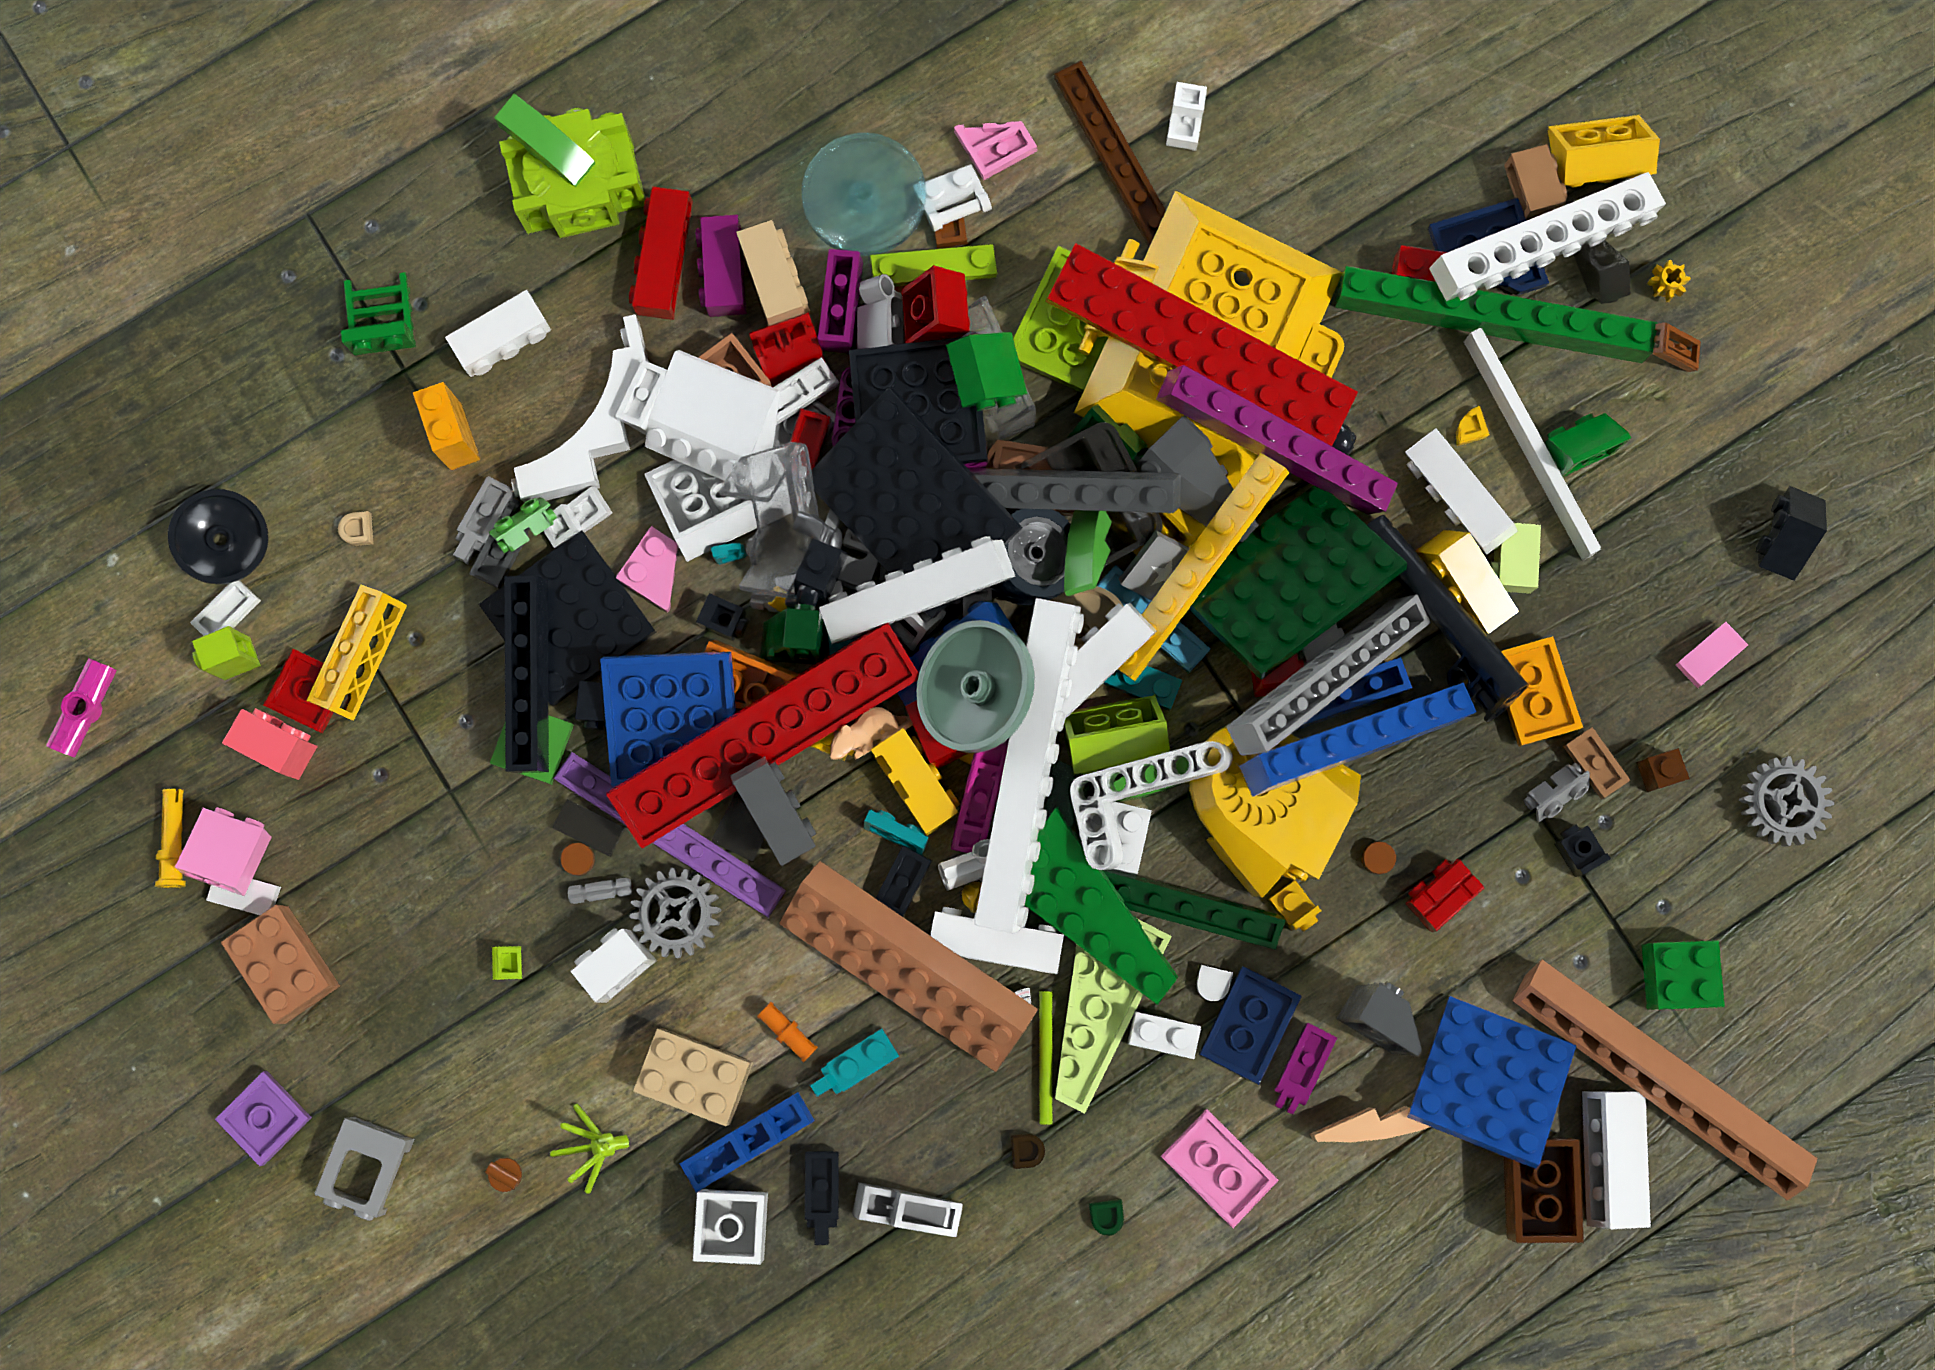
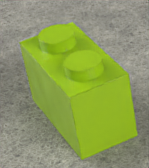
[192,626,261,680]

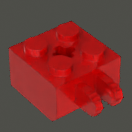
[901,265,970,343]

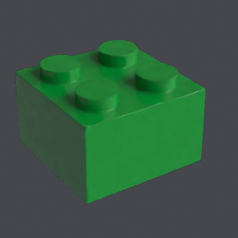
[1641,941,1725,1010]

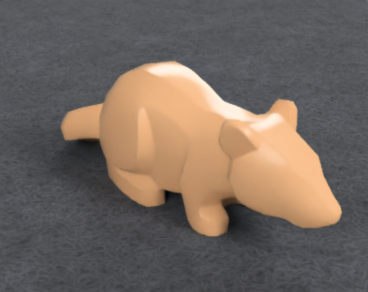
[830,707,913,760]

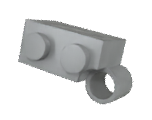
[856,274,906,349]

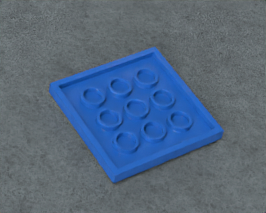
[600,652,736,786]
[1407,996,1577,1169]

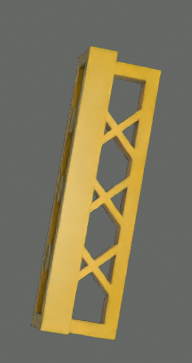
[307,585,407,721]

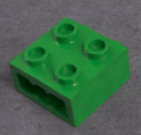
[946,332,1028,411]

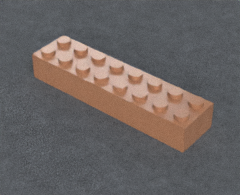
[779,861,1038,1072]

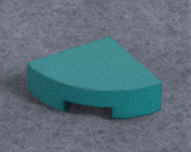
[711,543,747,565]

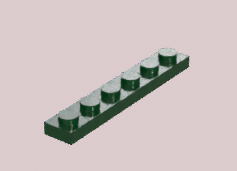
[1103,869,1285,950]

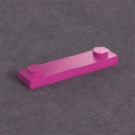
[951,738,1009,853]

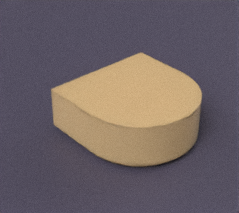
[338,511,373,546]

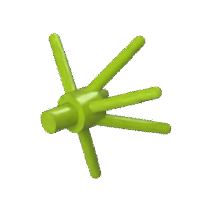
[550,1104,629,1194]

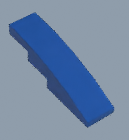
[680,1092,815,1192]

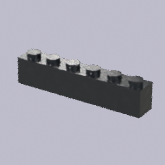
[504,575,549,773]

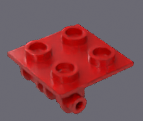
[749,312,826,387]

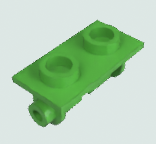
[488,497,557,554]

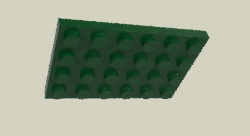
[1189,486,1407,680]

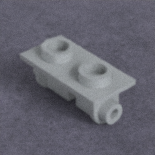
[1524,763,1590,823]

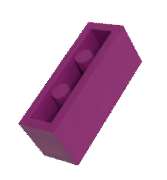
[696,214,746,317]
[818,249,863,353]

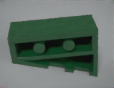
[760,604,826,665]

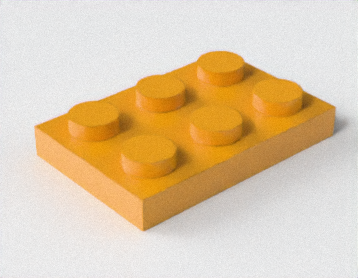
[1501,636,1583,747]

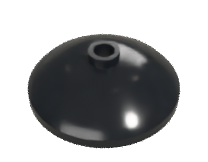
[168,489,269,585]

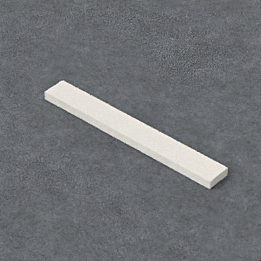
[1464,328,1601,561]

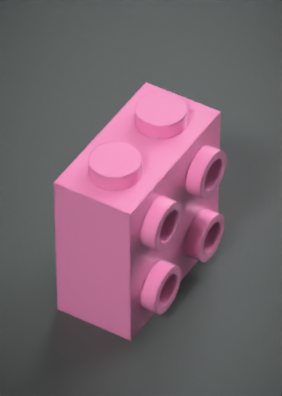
[175,808,272,896]

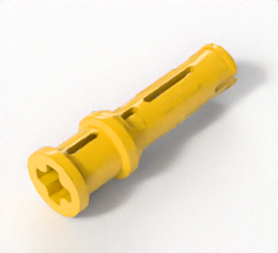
[155,789,186,888]

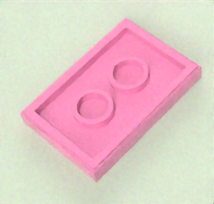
[1161,1109,1279,1228]

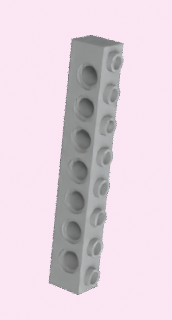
[1226,595,1431,756]

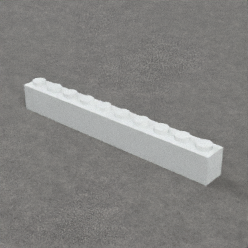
[974,598,1084,933]

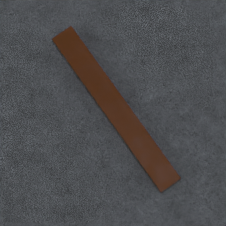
[1054,61,1166,247]

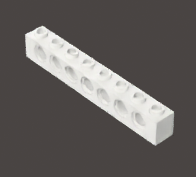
[1429,172,1666,301]

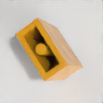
[413,382,481,470]

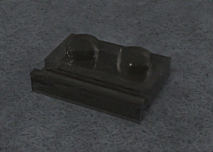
[711,791,765,862]

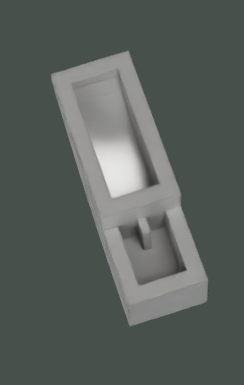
[852,1182,963,1237]

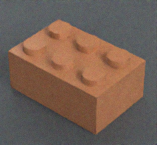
[221,905,340,1024]

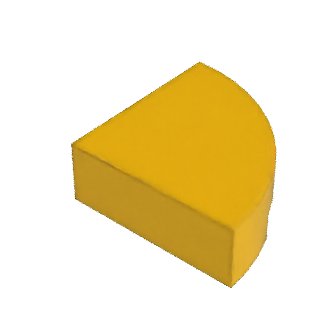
[1456,406,1490,446]

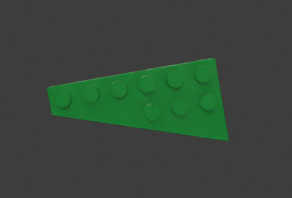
[1025,807,1178,1005]

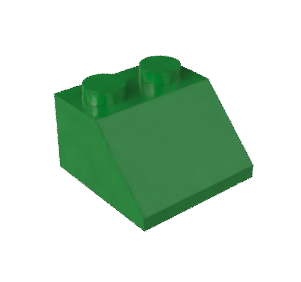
[1544,413,1631,477]

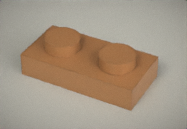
[1563,727,1630,799]

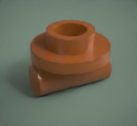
[485,1158,522,1192]

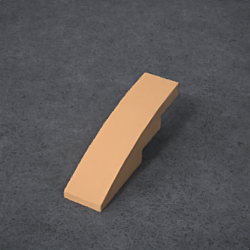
[1310,1106,1430,1142]

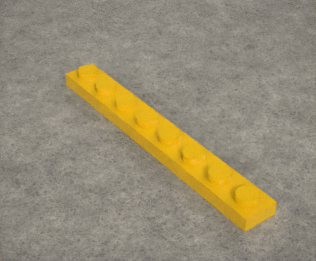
[1118,453,1289,681]

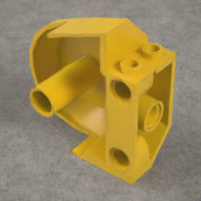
[1189,726,1361,898]

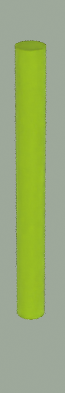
[1039,991,1053,1124]

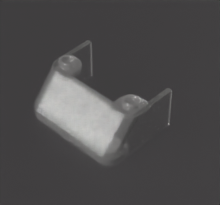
[719,442,819,598]

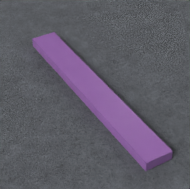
[554,752,786,918]

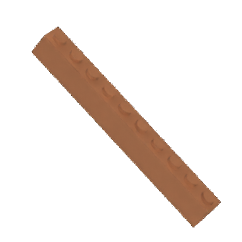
[1512,960,1818,1201]

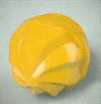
[962,882,982,913]

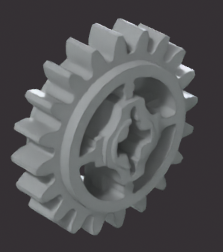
[1739,756,1834,847]
[630,868,721,958]

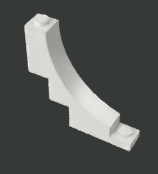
[511,315,649,503]

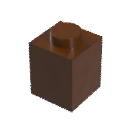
[1636,748,1690,793]

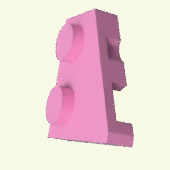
[954,121,1037,180]
[616,526,678,613]

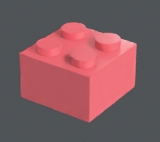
[222,708,318,780]

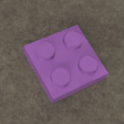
[215,1071,312,1166]

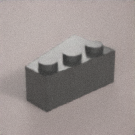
[730,756,817,866]

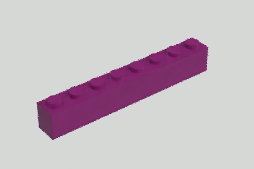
[1156,365,1398,515]

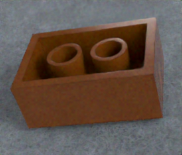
[1503,1137,1584,1243]

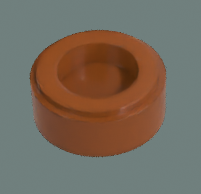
[1362,842,1396,875]
[561,843,595,876]

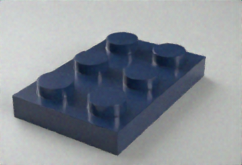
[1199,966,1302,1085]

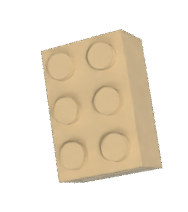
[736,220,811,326]
[633,1028,754,1126]

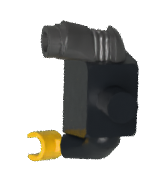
[768,512,848,612]

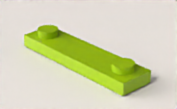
[870,244,997,287]

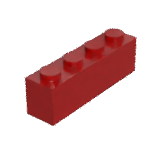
[629,187,693,320]

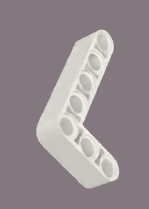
[1070,741,1233,870]

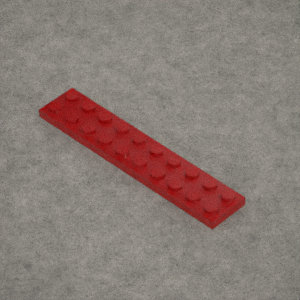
[1045,243,1358,446]
[606,623,919,849]

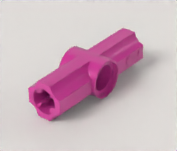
[46,658,117,758]

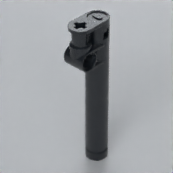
[1367,515,1529,722]

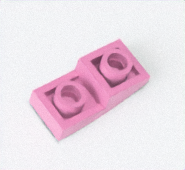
[1676,622,1748,688]

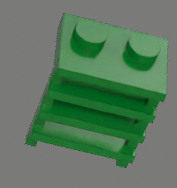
[341,272,416,355]

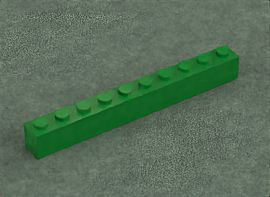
[1335,266,1658,363]

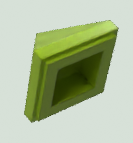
[492,946,522,980]

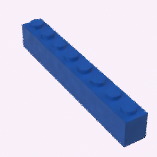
[1239,682,1477,797]

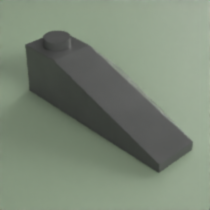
[1133,415,1258,542]

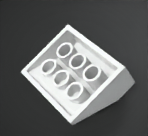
[645,350,781,489]
[644,450,801,562]

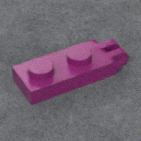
[1274,1023,1337,1115]

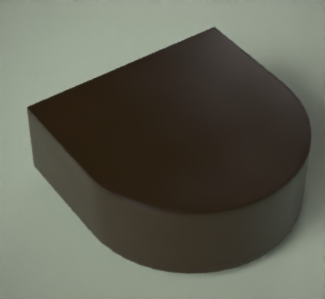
[1011,1134,1045,1169]

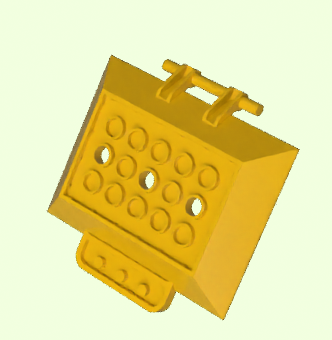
[1074,191,1344,489]

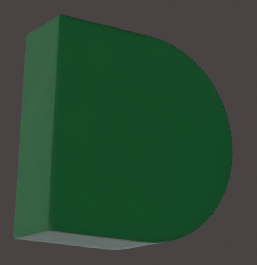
[1089,1199,1124,1236]

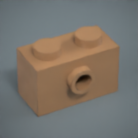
[1504,144,1567,220]

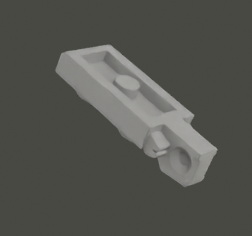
[453,476,515,564]

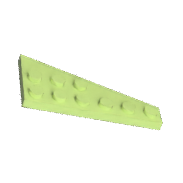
[1055,919,1172,1114]

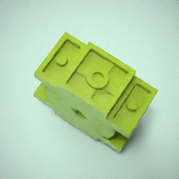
[499,108,646,238]

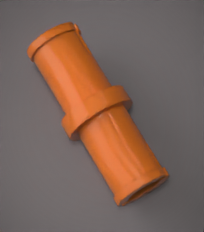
[757,1002,818,1062]

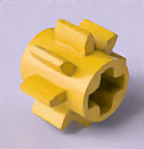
[1647,260,1691,302]

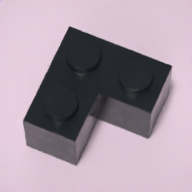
[1756,485,1827,581]

